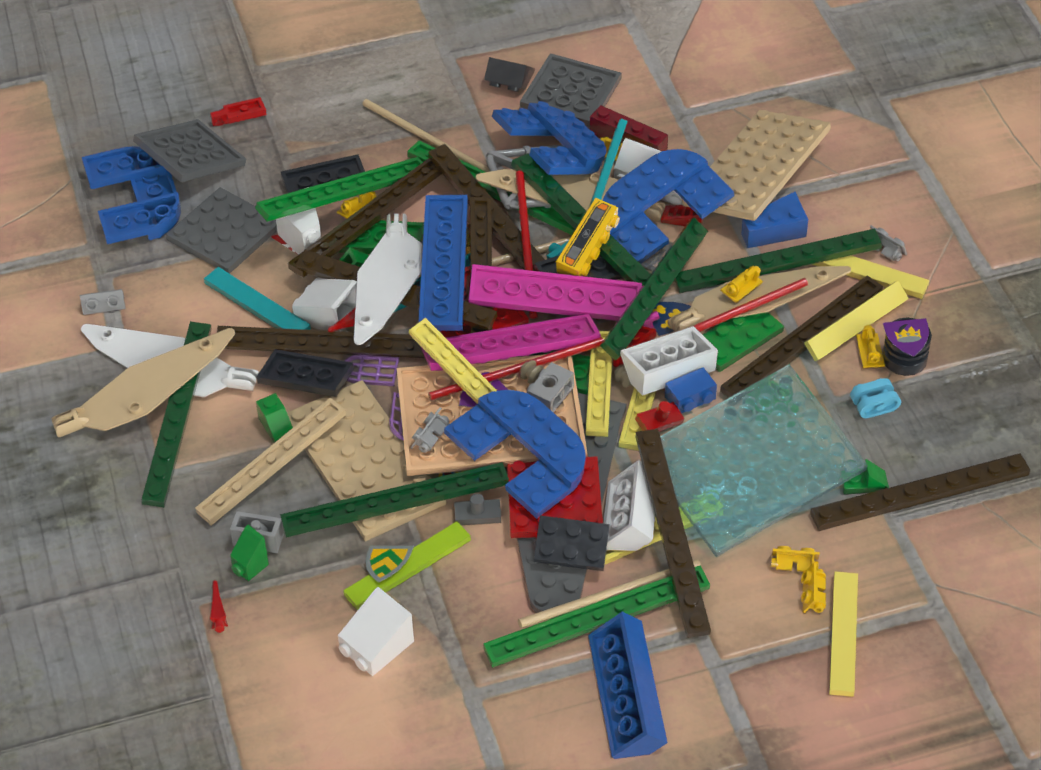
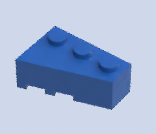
[741,192,808,249]

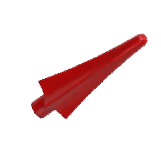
[328,307,356,332]
[210,580,228,633]

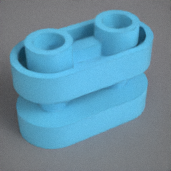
[850,378,901,418]

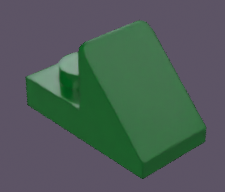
[840,459,889,495]

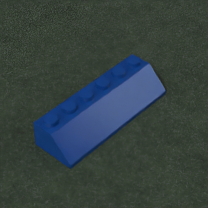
[588,612,668,759]

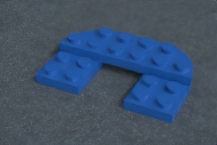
[492,101,606,175]
[82,146,181,245]
[602,149,735,264]
[444,390,586,519]

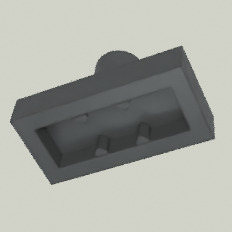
[454,494,501,525]

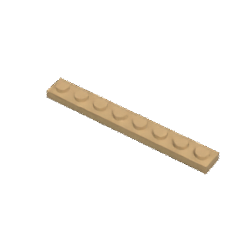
[195,397,346,525]

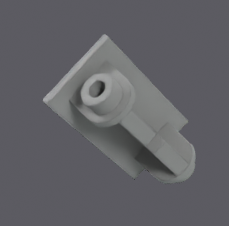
[870,225,907,261]
[80,289,126,315]
[410,408,449,453]

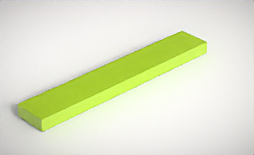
[343,521,471,610]

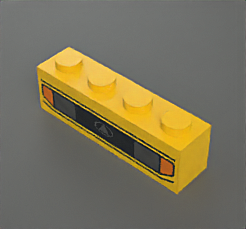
[556,198,620,276]

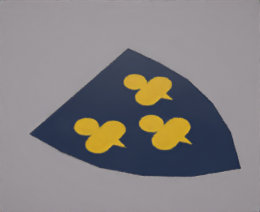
[651,302,691,336]

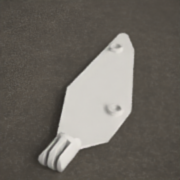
[354,214,422,345]
[81,324,259,397]

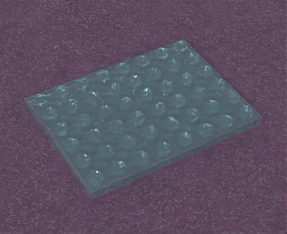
[660,364,868,557]

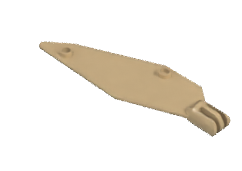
[476,169,665,222]
[668,266,851,332]
[51,328,235,437]

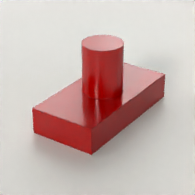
[635,401,685,432]

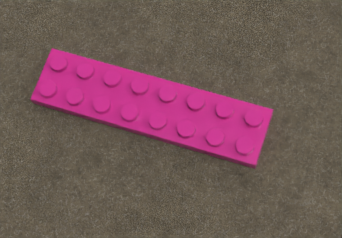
[469,264,642,321]
[421,314,601,371]

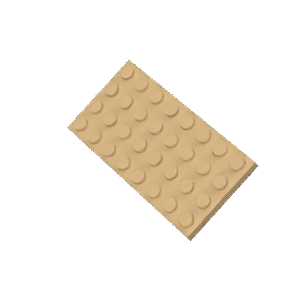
[682,110,831,221]
[287,380,446,542]

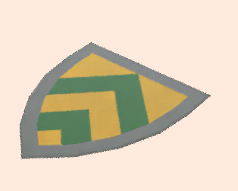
[365,546,414,582]

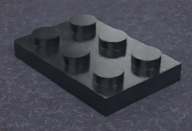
[534,515,610,571]

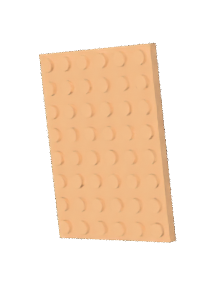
[397,354,588,476]

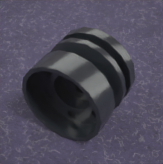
[882,317,932,376]

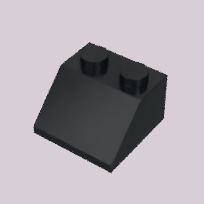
[484,57,535,92]

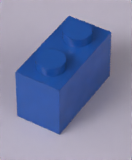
[665,367,717,414]

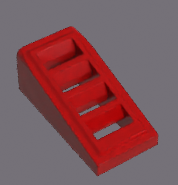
[661,205,704,226]

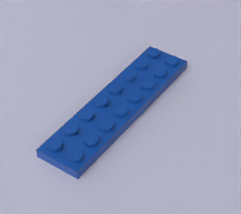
[419,195,468,331]

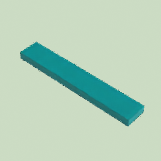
[588,119,627,209]
[204,267,311,330]

